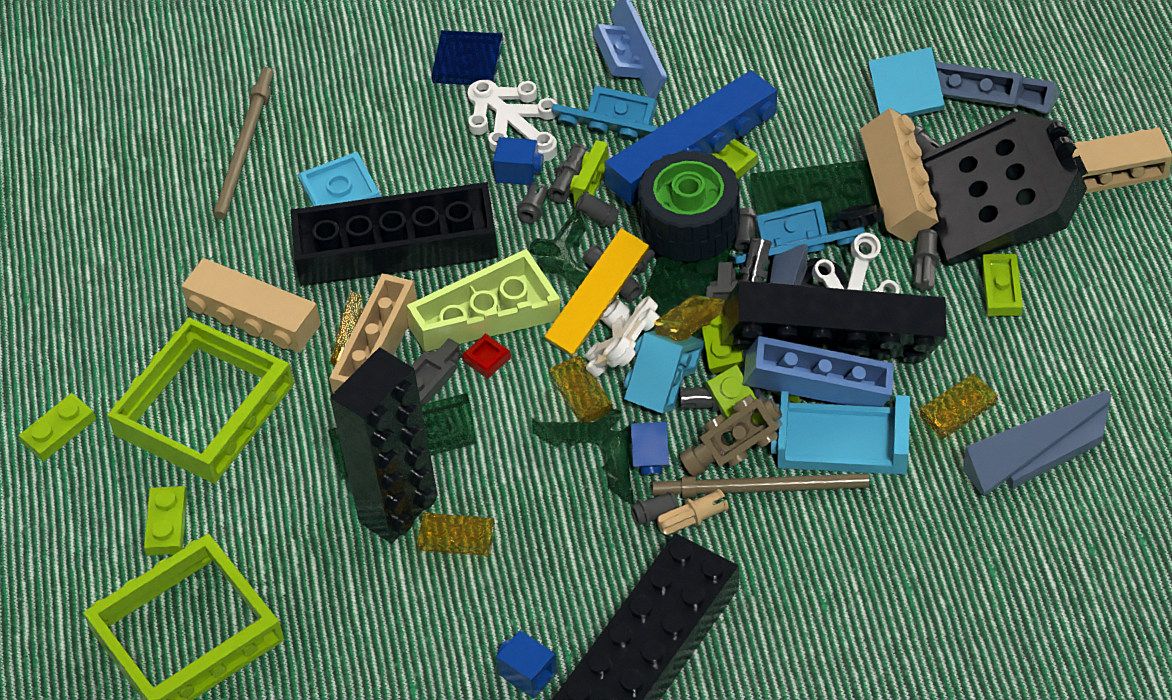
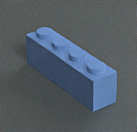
[743,336,894,407]

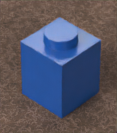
[493,137,544,185]
[631,422,669,476]
[496,630,558,699]

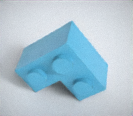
[624,327,704,413]

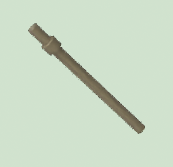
[213,67,274,220]
[653,473,870,498]

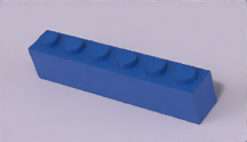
[605,70,778,206]

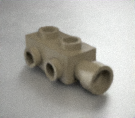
[680,394,783,477]

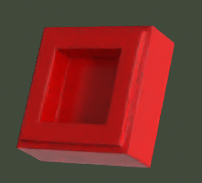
[462,333,511,379]

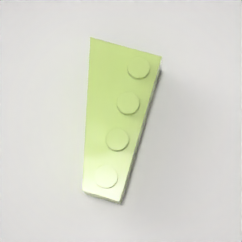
[407,249,560,352]

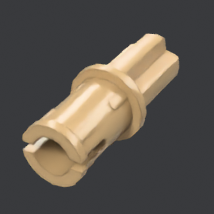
[657,489,729,535]

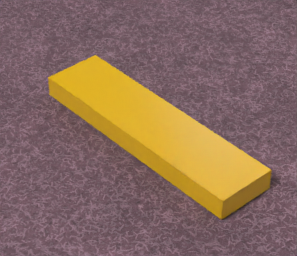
[544,228,650,357]

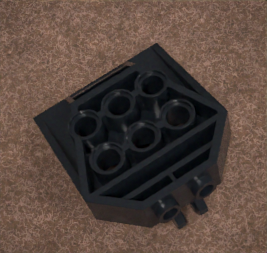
[921,112,1088,265]

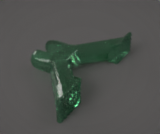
[529,209,615,304]
[532,409,637,505]

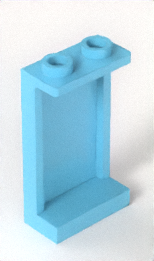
[771,391,910,475]

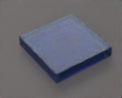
[431,30,503,85]

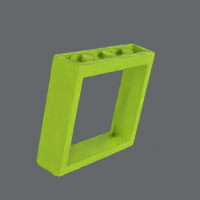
[107,317,295,484]
[83,533,285,700]

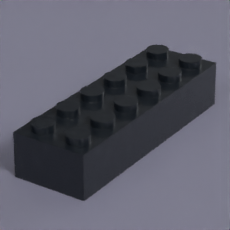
[290,182,499,286]
[722,280,947,363]
[330,347,438,544]
[552,533,739,700]

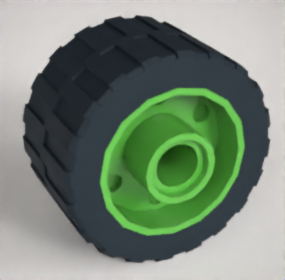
[638,151,740,262]

